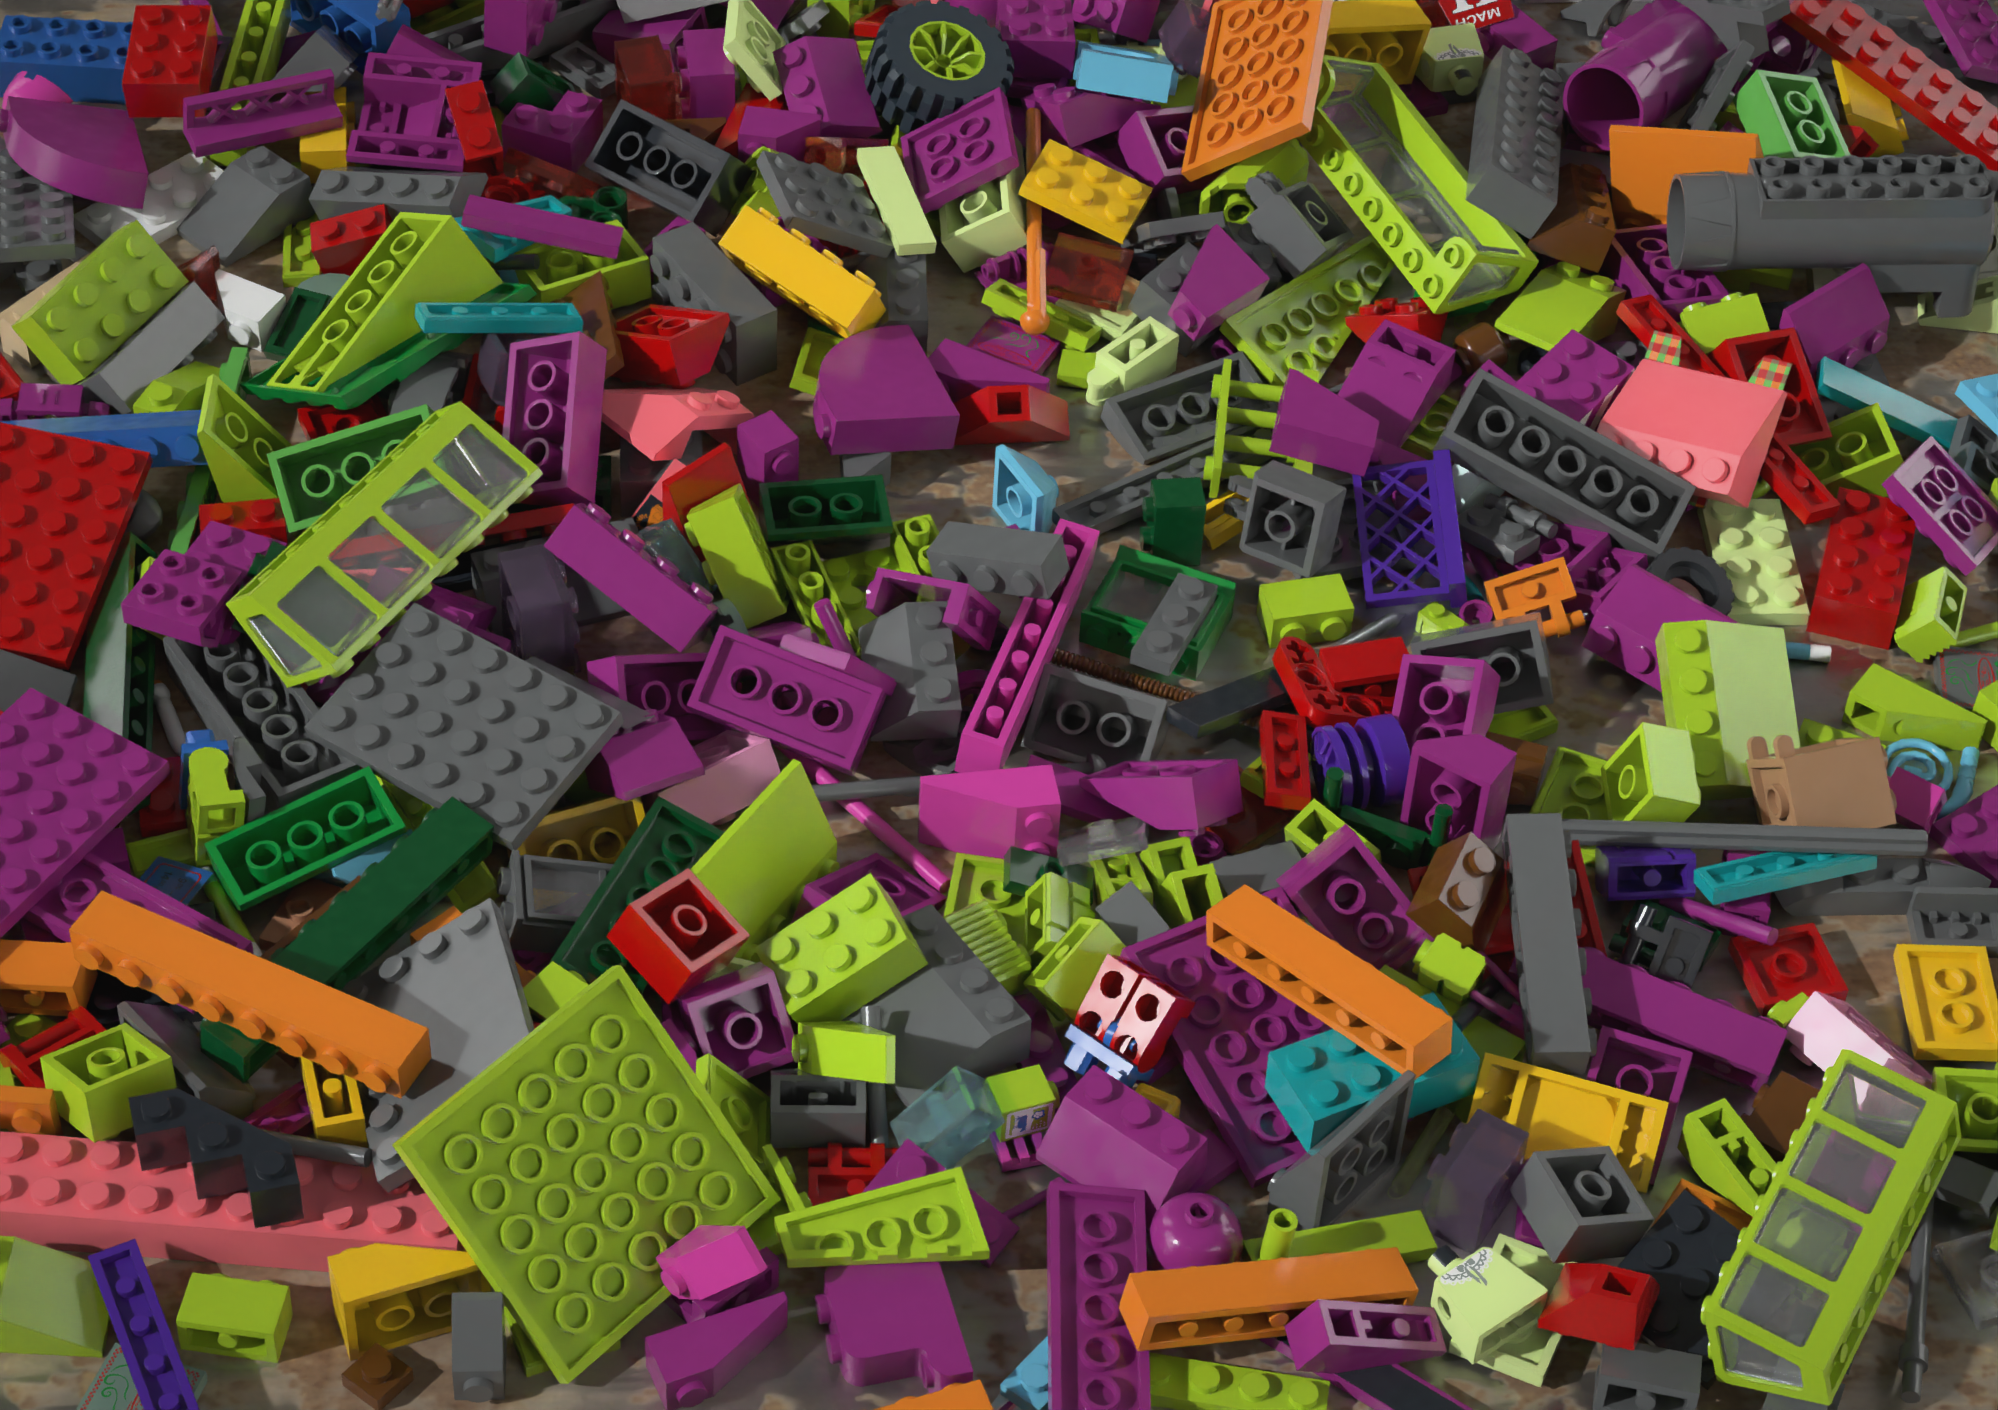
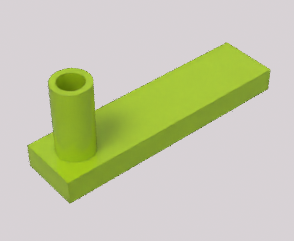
[1241,1208,1438,1264]

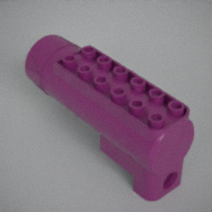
[1563,0,1818,151]

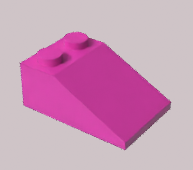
[917,765,1061,859]

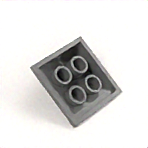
[1267,1070,1416,1231]

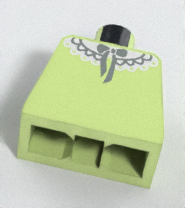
[1415,23,1484,96]
[1428,1245,1548,1365]

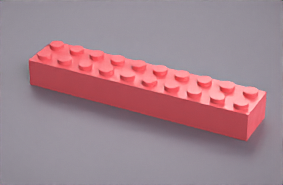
[0,1131,466,1272]

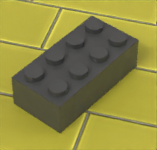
[650,222,777,386]

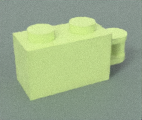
[1086,316,1179,406]

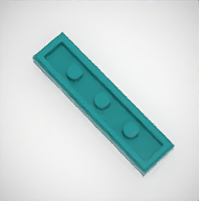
[414,302,583,333]
[1816,356,1958,453]
[1694,851,1877,905]

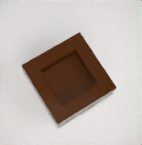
[341,1342,414,1410]

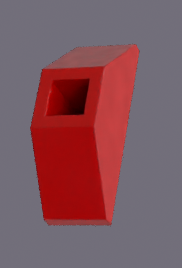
[953,384,1070,445]

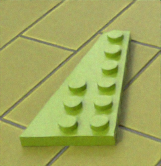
[1219,234,1395,387]

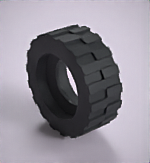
[1646,547,1734,616]

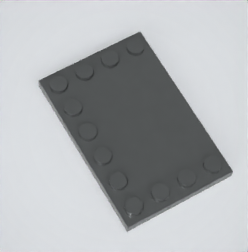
[341,898,534,1193]

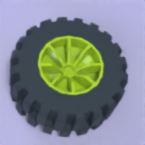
[864,0,1014,134]

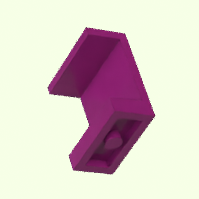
[865,567,1001,651]

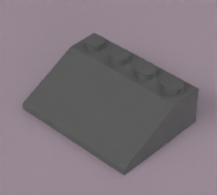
[841,904,1032,1111]

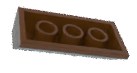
[1524,163,1616,273]

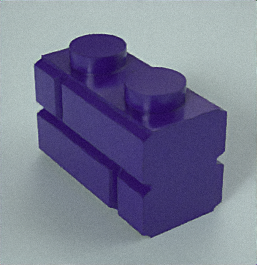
[1595,846,1696,901]

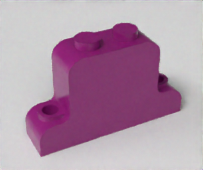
[814,1262,973,1393]

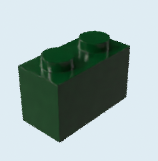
[1140,477,1206,566]

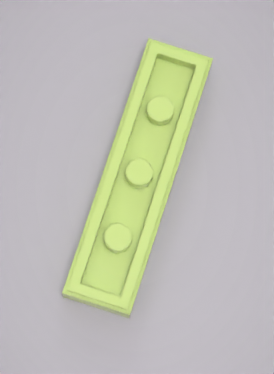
[856,146,937,256]

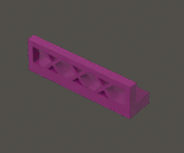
[183,68,343,158]

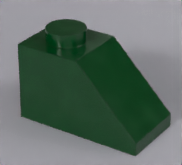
[489,52,576,115]

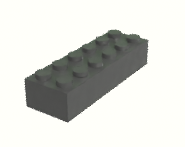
[1433,368,1696,566]
[163,633,360,812]

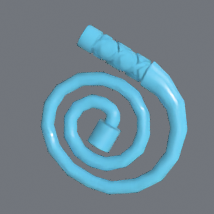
[1885,738,1980,820]

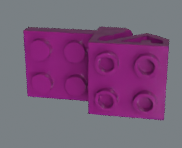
[121,521,287,648]

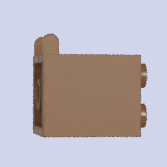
[1746,735,1897,828]

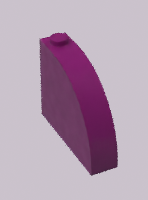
[0,96,149,209]
[813,325,960,455]

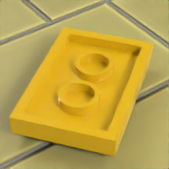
[1018,139,1153,244]
[1893,944,1998,1062]

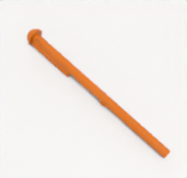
[1020,107,1050,336]

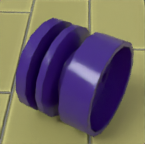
[1310,714,1411,811]

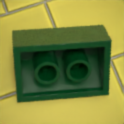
[759,474,893,548]

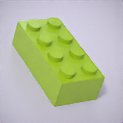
[11,220,189,385]

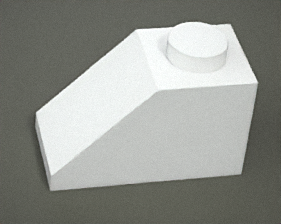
[214,269,286,352]

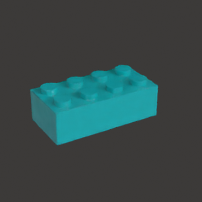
[1264,992,1480,1152]

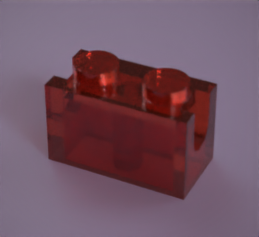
[804,137,889,177]

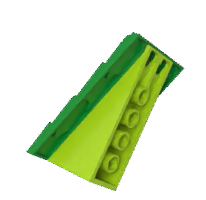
[240,212,537,410]

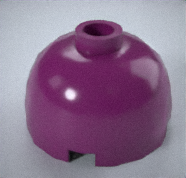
[1146,1192,1244,1271]

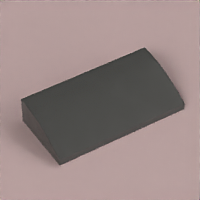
[1100,351,1278,465]

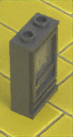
[496,850,614,954]

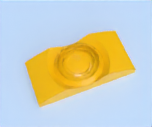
[1461,1052,1669,1195]

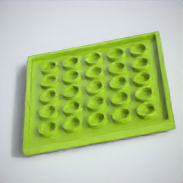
[392,965,780,1384]

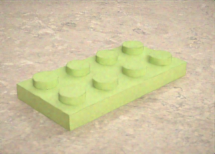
[1697,499,1810,626]

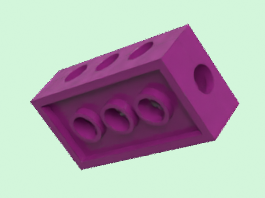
[687,625,887,777]

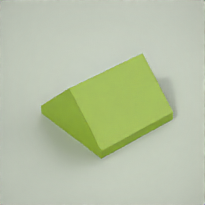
[1931,1067,1998,1153]

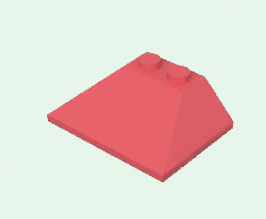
[601,386,754,461]

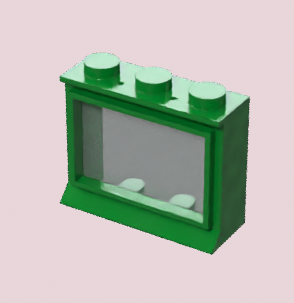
[1079,544,1236,681]

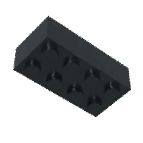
[584,99,754,237]

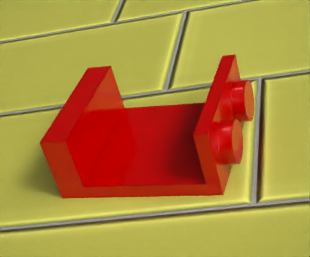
[445,80,504,176]

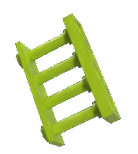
[1203,359,1320,498]

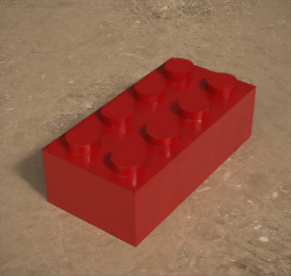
[1806,487,1916,650]

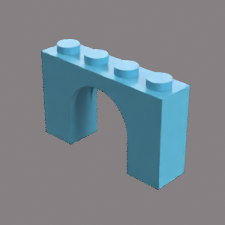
[1072,40,1179,103]

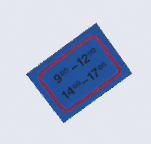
[139,856,214,906]

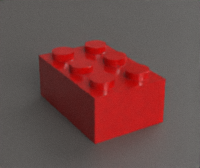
[122,5,218,118]

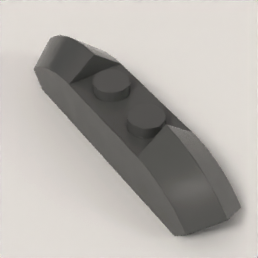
[1774,858,1991,916]

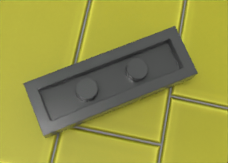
[1130,573,1218,677]

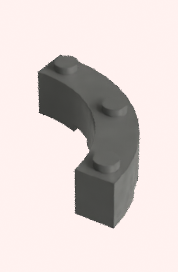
[388,351,473,509]

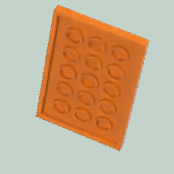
[1181,0,1333,182]

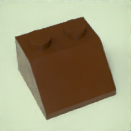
[1405,832,1508,952]

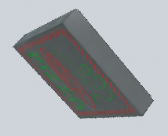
[1933,647,1998,712]

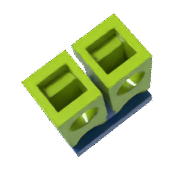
[178,729,246,866]

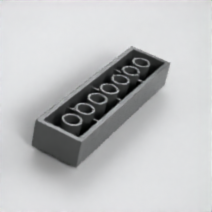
[1465,45,1565,240]

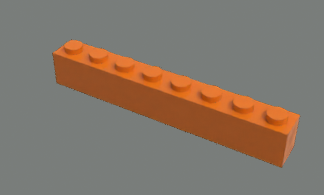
[69,890,431,1099]

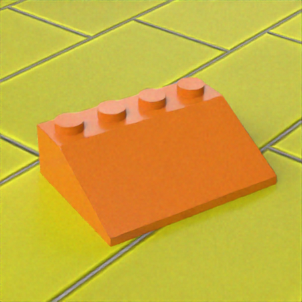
[1609,125,1764,229]

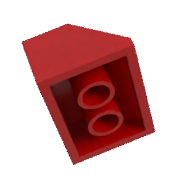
[610,304,730,389]

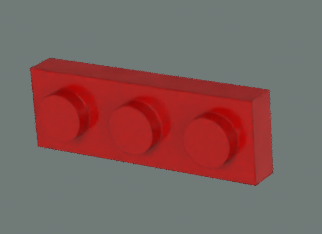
[1259,710,1311,811]

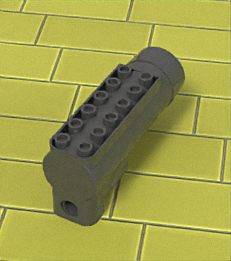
[1667,154,1996,318]

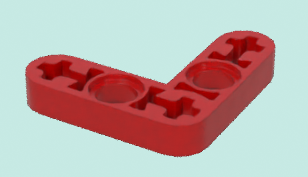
[1272,637,1395,728]

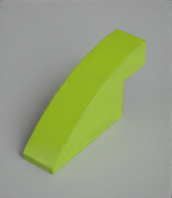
[1139,837,1223,929]

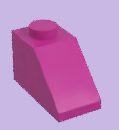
[655,1225,768,1300]

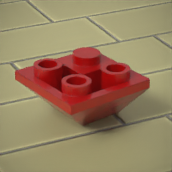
[1345,297,1448,343]
[1538,1263,1660,1351]

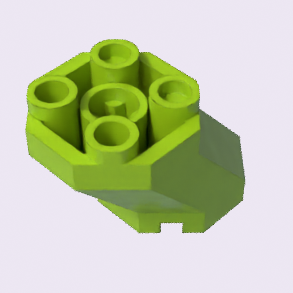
[1199,138,1309,229]

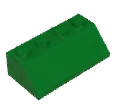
[204,766,407,911]

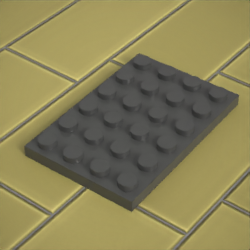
[304,603,624,850]

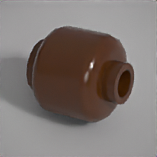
[1453,322,1511,377]

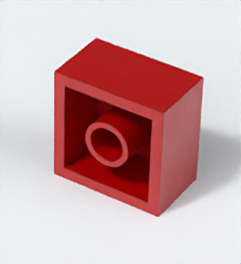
[606,868,750,1005]

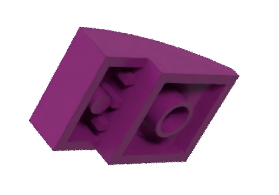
[1496,521,1649,622]

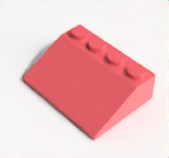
[1596,359,1787,509]

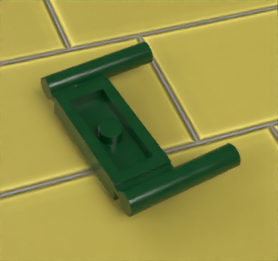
[1322,767,1453,871]

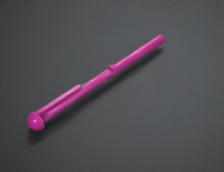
[736,681,951,894]

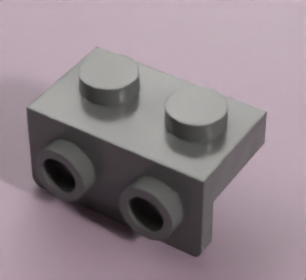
[1906,886,1998,958]

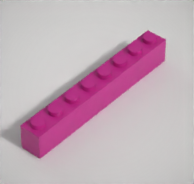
[954,518,1100,773]

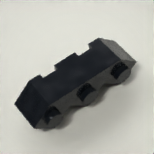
[129,1088,304,1228]

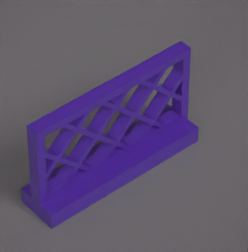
[1352,449,1467,609]

